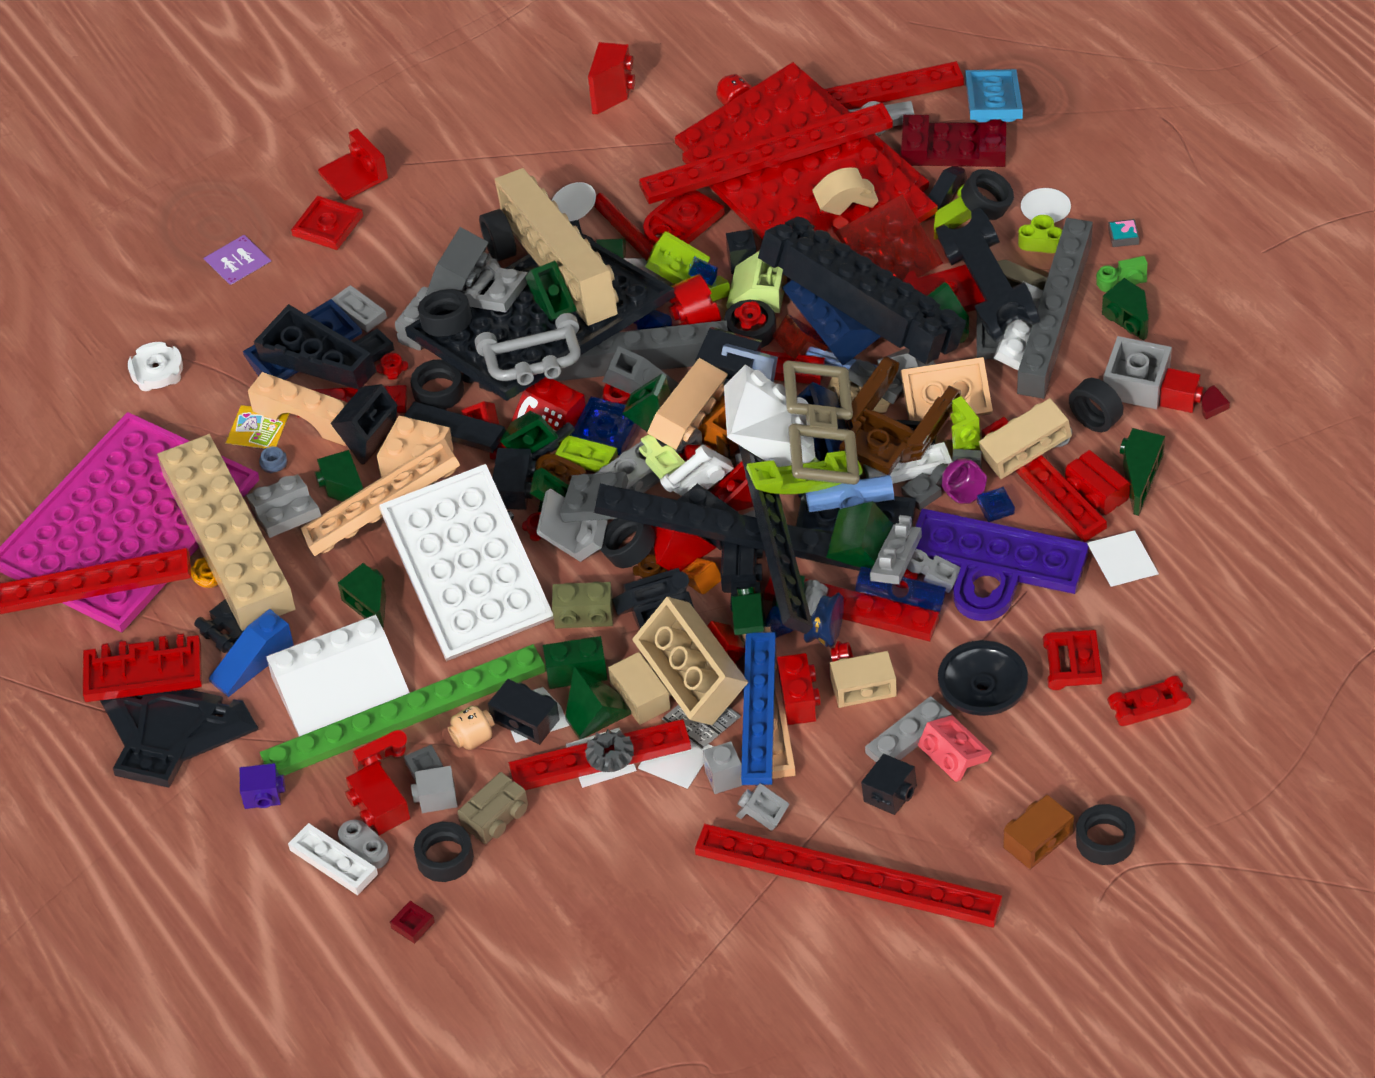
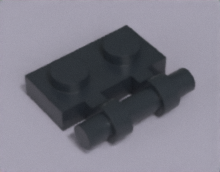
[194,599,244,653]

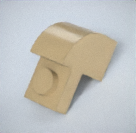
[812,167,879,216]

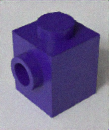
[239,763,285,809]

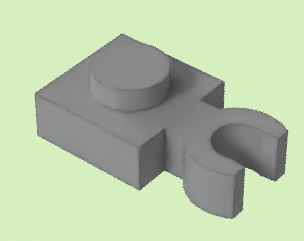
[907,549,961,593]

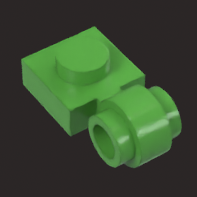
[1096,256,1148,292]

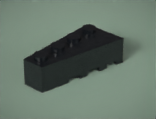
[254,304,377,390]

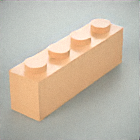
[647,358,728,450]

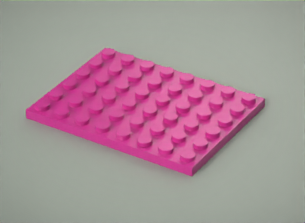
[0,412,260,633]

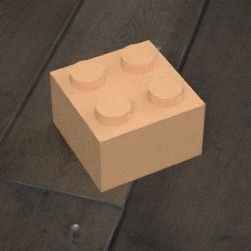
[377,416,454,484]

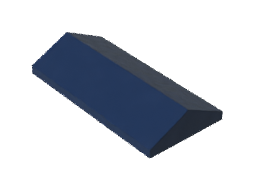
[243,299,363,380]

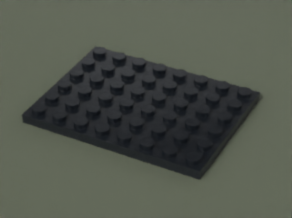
[405,234,675,401]

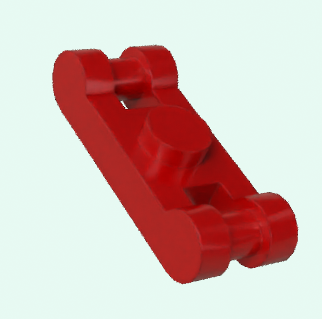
[1107,676,1192,726]

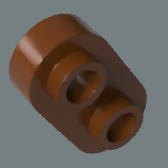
[536,454,586,485]

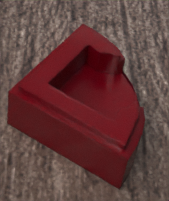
[1201,385,1230,419]

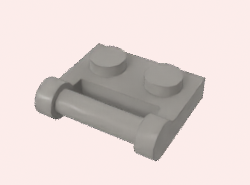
[464,262,528,312]

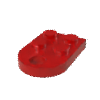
[643,190,725,245]

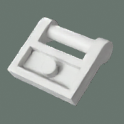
[660,445,734,496]

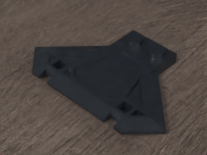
[100,689,259,788]

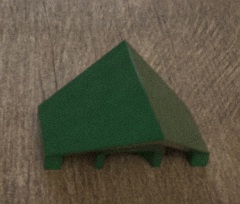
[565,666,632,740]

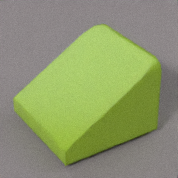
[705,275,730,302]

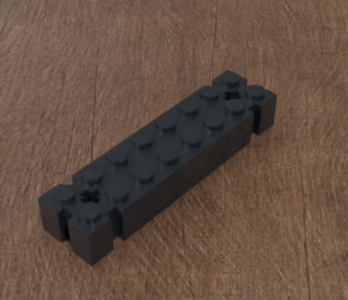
[758,216,966,365]

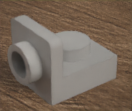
[736,783,789,831]

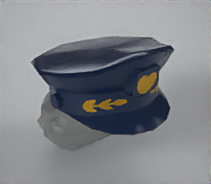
[804,579,844,648]

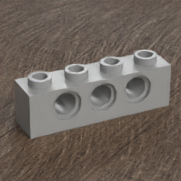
[595,427,703,493]

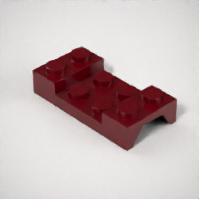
[901,114,1007,167]

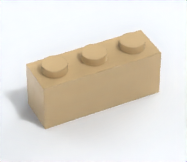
[979,398,1072,479]

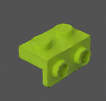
[645,231,710,284]

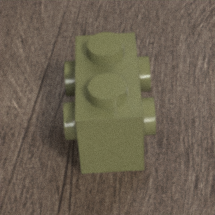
[552,582,613,629]

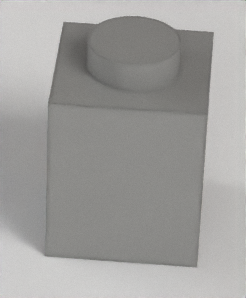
[703,741,743,794]
[411,766,458,813]

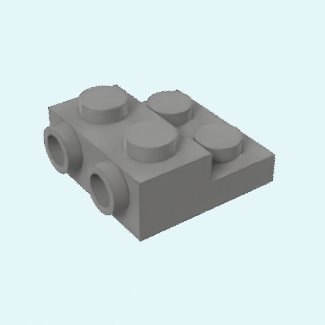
[246,474,321,538]

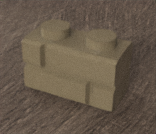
[457,772,528,844]

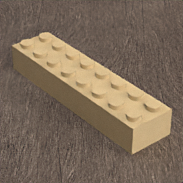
[495,168,619,326]
[157,434,296,631]

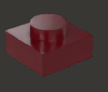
[390,901,435,944]

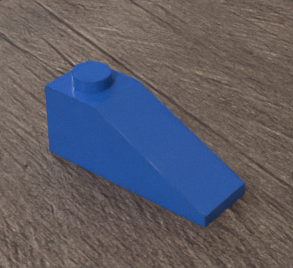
[209,609,294,697]

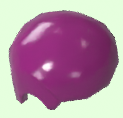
[942,458,987,504]

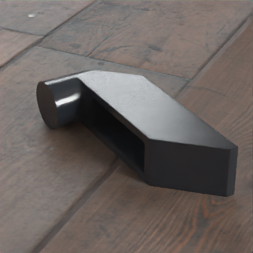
[928,166,967,217]
[612,572,689,616]

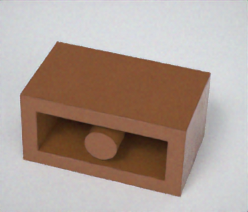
[1003,795,1074,870]

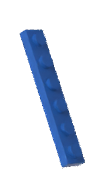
[741,632,776,785]

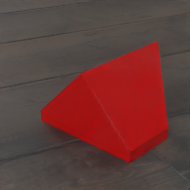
[651,526,717,572]

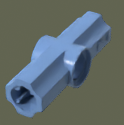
[806,475,894,512]

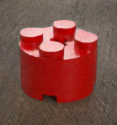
[668,274,721,325]

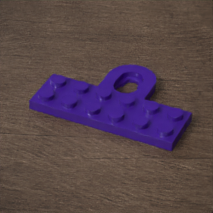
[915,508,1089,621]

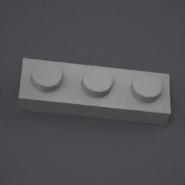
[865,696,951,762]

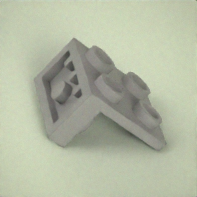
[537,489,608,562]

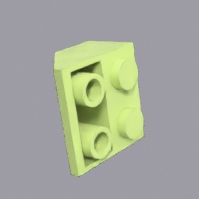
[726,250,788,313]

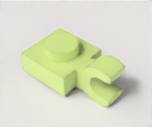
[639,435,685,479]

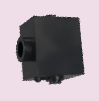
[861,753,917,815]

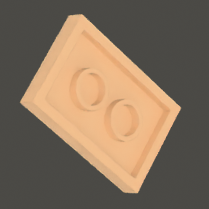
[900,357,993,421]

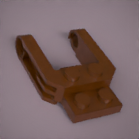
[839,356,961,475]

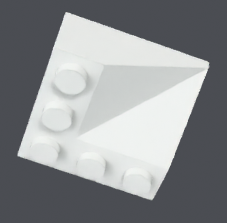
[724,365,815,467]

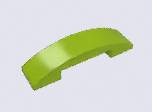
[746,451,863,494]

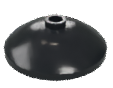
[938,640,1028,716]

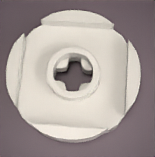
[128,342,183,391]

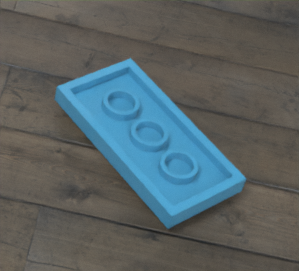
[965,69,1023,122]

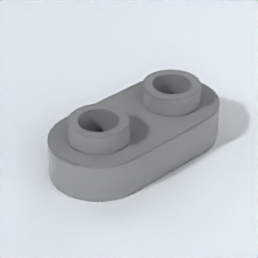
[338,820,389,869]

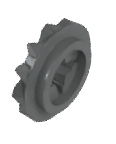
[585,729,634,772]

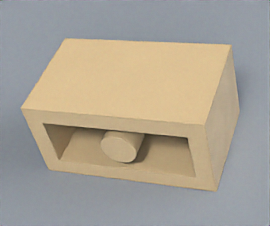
[830,651,896,708]
[608,652,672,725]

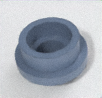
[259,446,287,473]

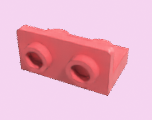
[918,715,992,782]

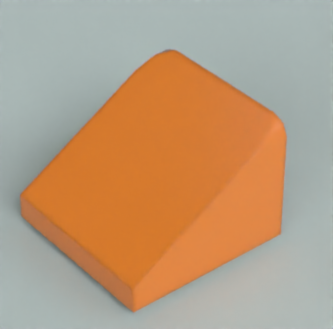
[681,558,721,594]

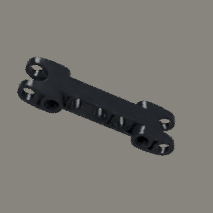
[936,207,1041,343]

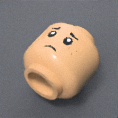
[448,706,495,750]

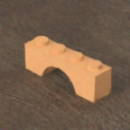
[248,372,347,446]

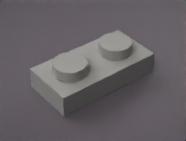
[332,285,387,332]

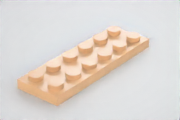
[301,439,460,556]

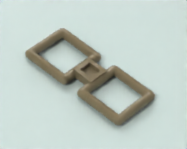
[783,361,860,485]

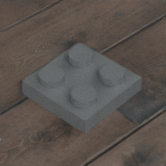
[560,472,629,522]

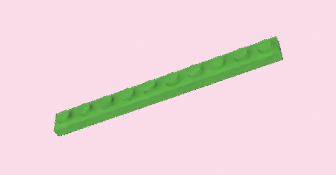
[260,644,546,776]

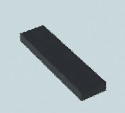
[404,401,506,453]

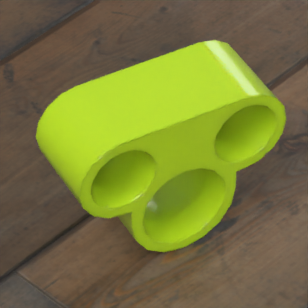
[1018,215,1062,253]

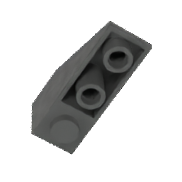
[602,346,679,395]

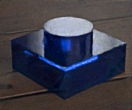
[688,256,718,286]
[977,487,1015,522]

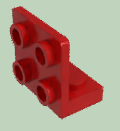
[318,128,388,200]

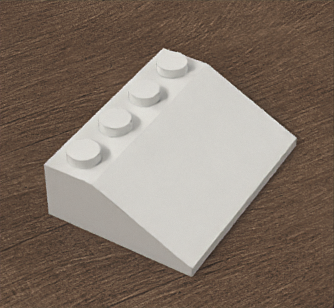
[266,615,410,736]

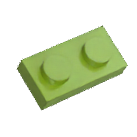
[555,435,618,473]

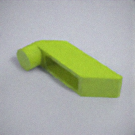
[934,185,972,240]

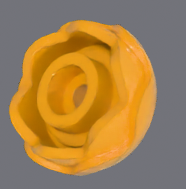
[191,557,218,588]

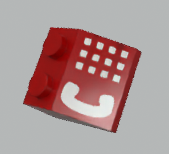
[511,377,587,445]

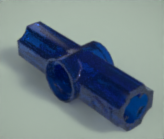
[855,566,946,612]

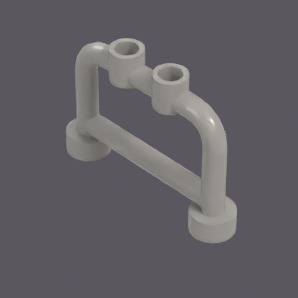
[475,313,581,385]

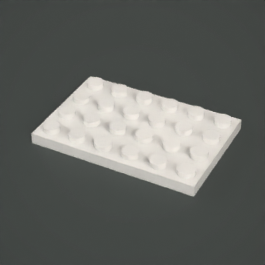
[379,464,554,661]

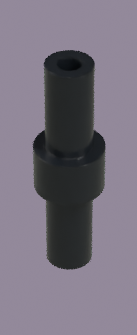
[532,421,576,461]

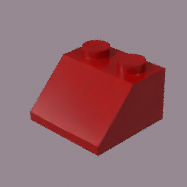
[588,42,635,114]

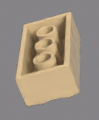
[632,597,748,725]

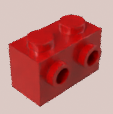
[777,653,820,725]

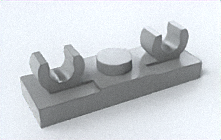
[870,515,922,584]

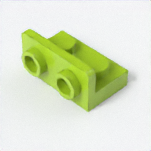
[950,396,981,451]

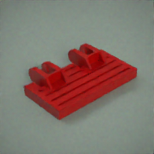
[83,633,202,702]

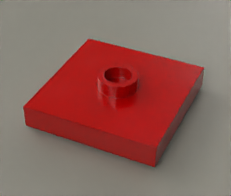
[291,195,363,250]
[918,264,985,312]

